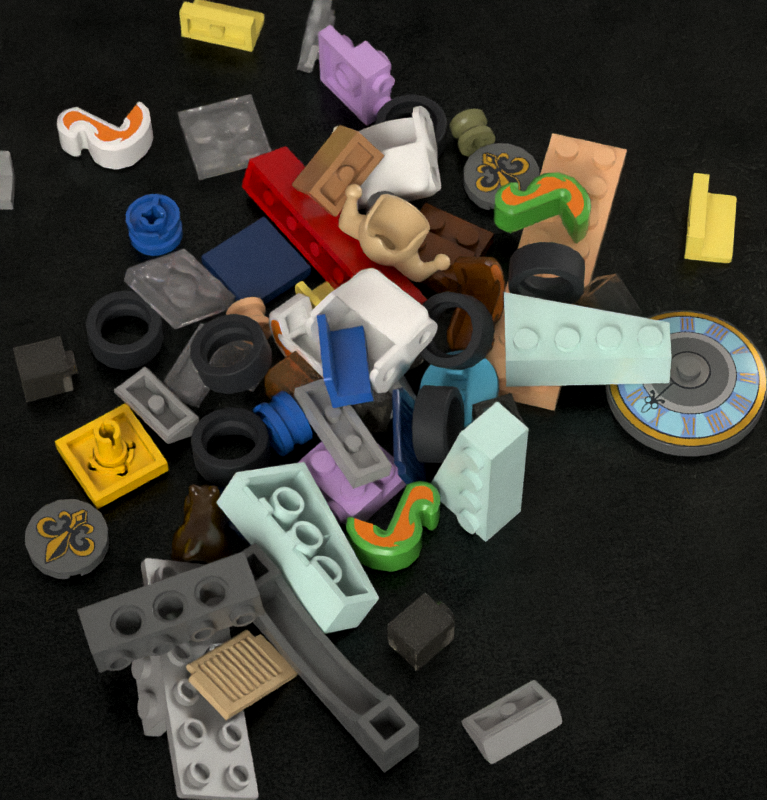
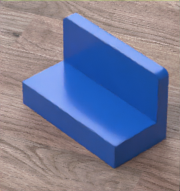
[317,314,374,408]

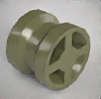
[450,109,495,157]

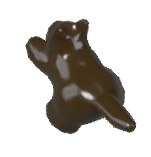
[171,484,233,563]

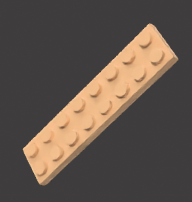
[485,133,627,411]

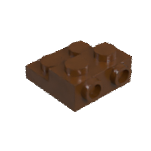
[418,203,494,294]

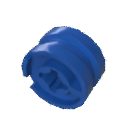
[126,194,183,256]
[253,391,313,457]

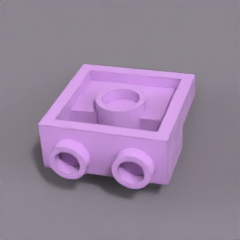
[318,25,395,126]
[297,442,407,526]

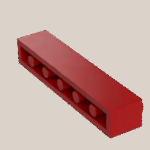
[242,146,427,305]

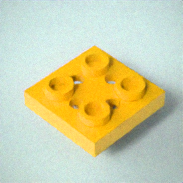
[55,403,169,509]

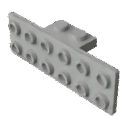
[132,558,259,800]

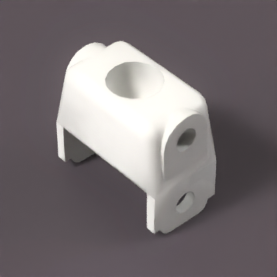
[333,106,441,210]
[305,268,438,394]

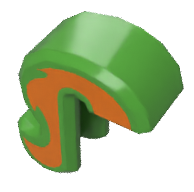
[494,172,591,244]
[346,481,440,572]

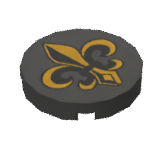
[464,143,539,211]
[25,499,109,579]

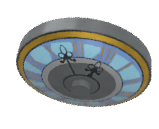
[605,311,767,456]

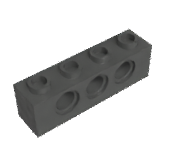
[77,551,265,673]

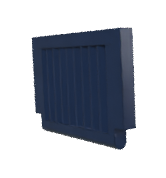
[392,387,426,484]

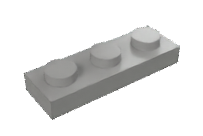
[293,378,392,489]

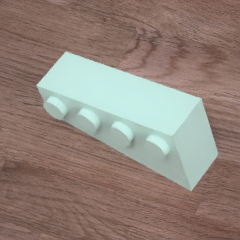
[504,292,672,387]
[431,402,528,542]
[216,462,379,634]

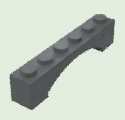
[242,543,419,773]

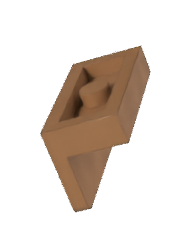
[292,125,384,217]

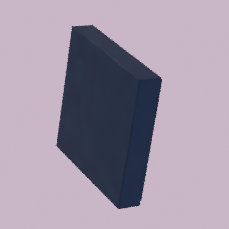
[201,217,311,305]

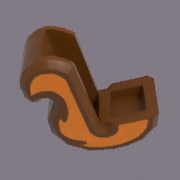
[447,256,506,353]

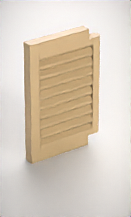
[186,630,297,720]

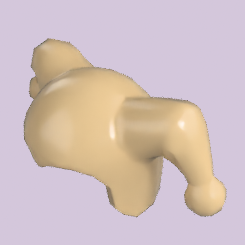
[339,184,450,282]

